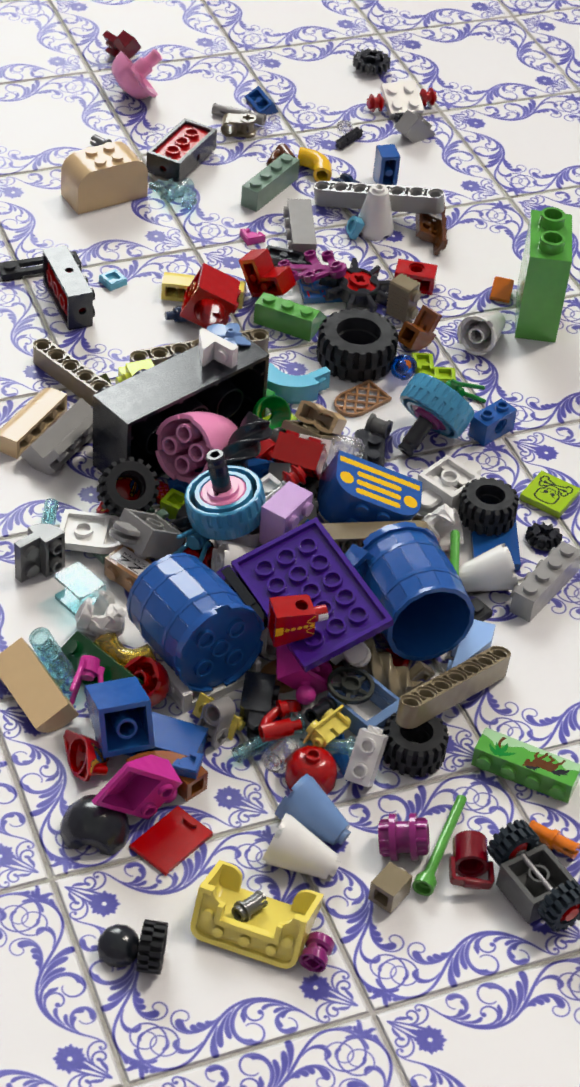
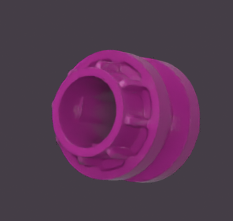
[378,813,430,862]

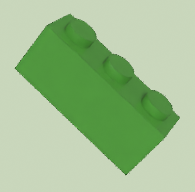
[254,292,327,342]

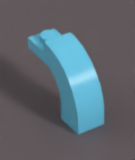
[267,363,331,404]

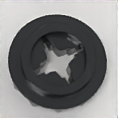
[525,522,563,551]

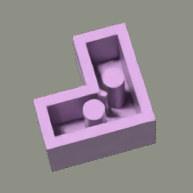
[259,481,313,544]

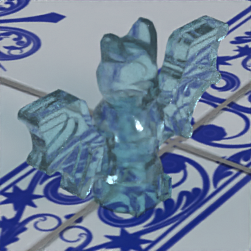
[149,178,197,210]

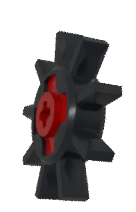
[319,258,391,313]

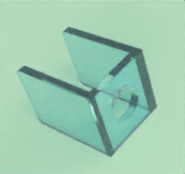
[55,562,106,616]

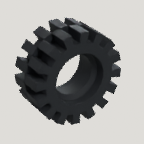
[136,919,168,975]

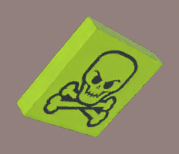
[519,470,580,518]

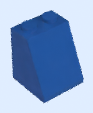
[85,676,155,758]

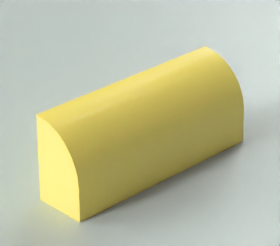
[161,272,246,309]

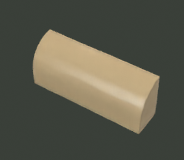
[0,388,67,459]
[0,637,79,733]

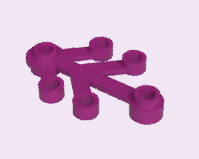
[277,250,347,283]

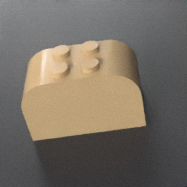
[61,142,148,215]

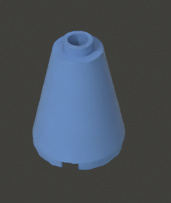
[275,774,351,846]

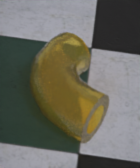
[94,633,156,666]

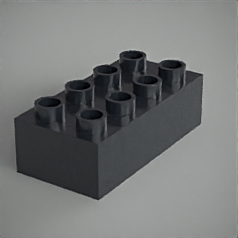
[92,334,270,479]

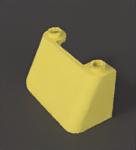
[190,860,324,969]

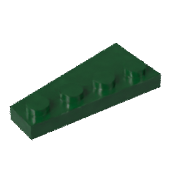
[61,631,144,686]

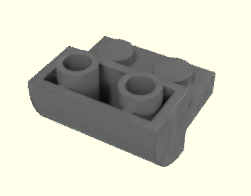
[14,523,65,583]

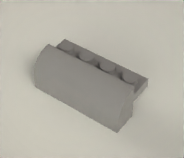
[21,398,93,475]

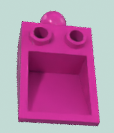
[276,644,333,705]
[92,755,182,820]

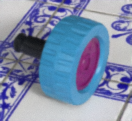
[398,373,474,457]

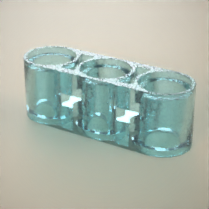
[29,627,76,692]

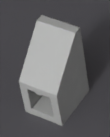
[394,109,436,143]

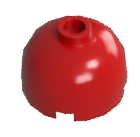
[124,656,170,707]
[285,745,337,794]

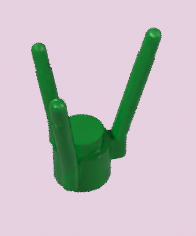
[445,379,486,403]

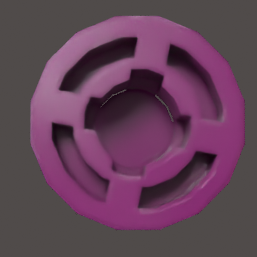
[299,932,335,973]

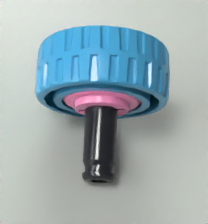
[184,449,266,540]

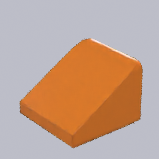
[490,276,514,303]

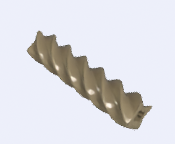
[344,637,424,698]

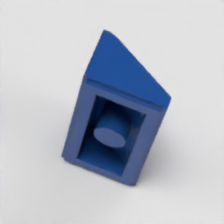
[244,86,279,115]

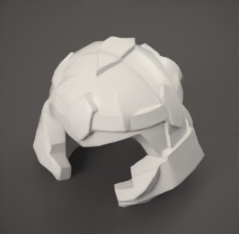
[421,503,464,552]
[74,590,126,641]

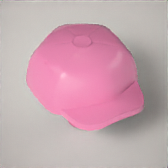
[111,49,162,99]

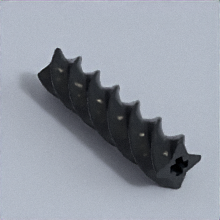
[171,411,273,538]

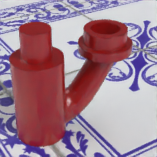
[258,700,303,743]

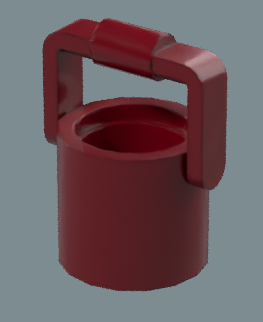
[449,830,495,890]

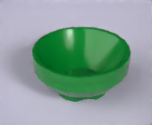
[253,395,291,430]

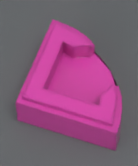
[239,228,266,246]

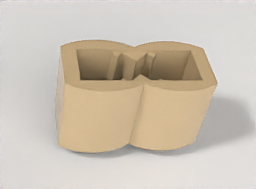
[295,400,347,435]

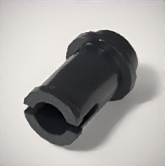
[305,697,337,723]

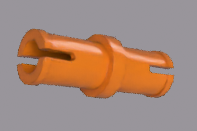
[529,820,580,859]

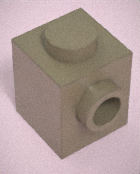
[368,862,413,914]

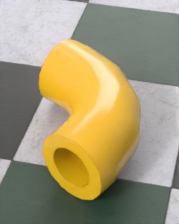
[298,147,332,182]

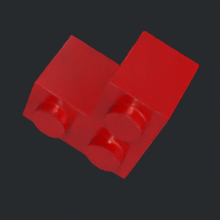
[238,248,296,297]
[271,430,327,480]

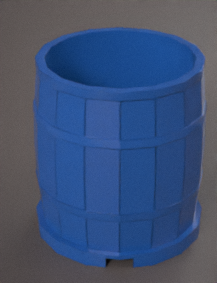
[358,522,475,661]
[126,553,265,693]

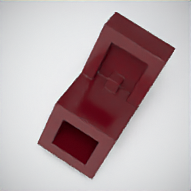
[102,30,142,59]

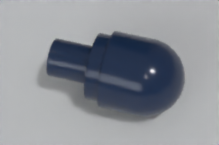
[164,306,189,323]

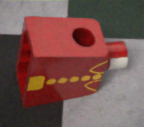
[267,594,329,647]

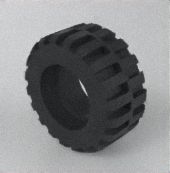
[316,308,399,383]

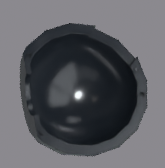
[60,794,130,856]

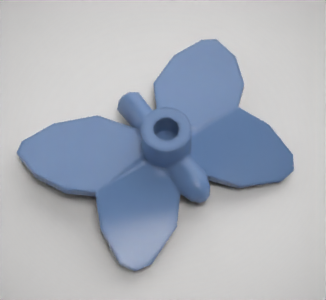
[206,323,251,346]

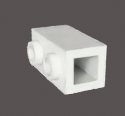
[343,725,389,788]

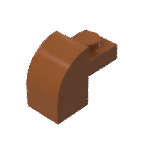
[398,305,442,351]

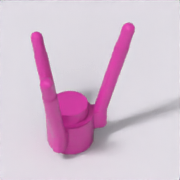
[69,655,105,705]

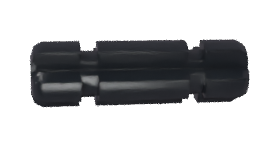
[335,127,363,149]

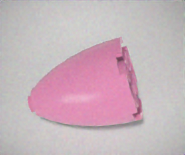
[155,411,238,483]

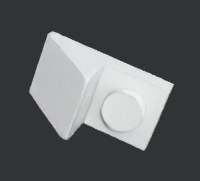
[199,328,238,368]

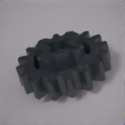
[353,48,391,75]

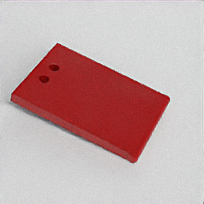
[129,806,213,876]

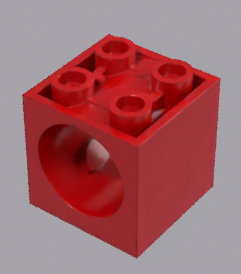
[180,263,241,329]

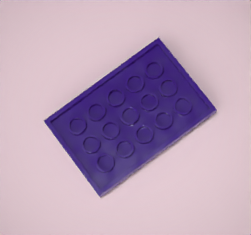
[231,517,394,673]

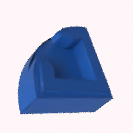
[172,753,204,779]

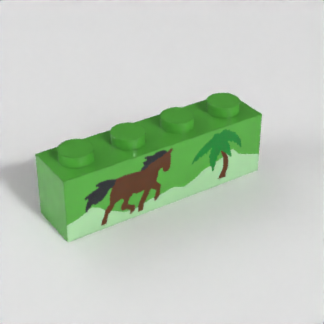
[471,728,580,803]

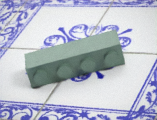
[241,153,300,212]

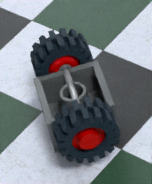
[487,819,580,932]

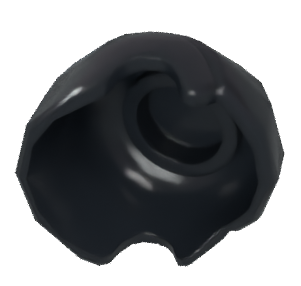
[97,924,140,968]

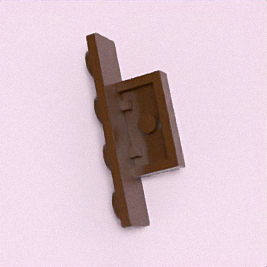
[415,199,448,255]

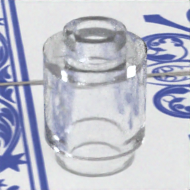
[332,435,365,458]
[261,737,298,773]

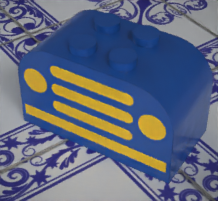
[317,450,422,523]

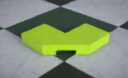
[411,353,456,383]

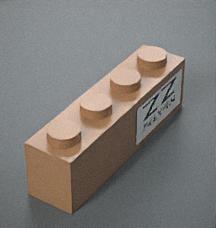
[104,545,153,592]

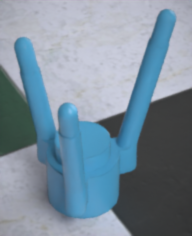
[173,528,211,563]

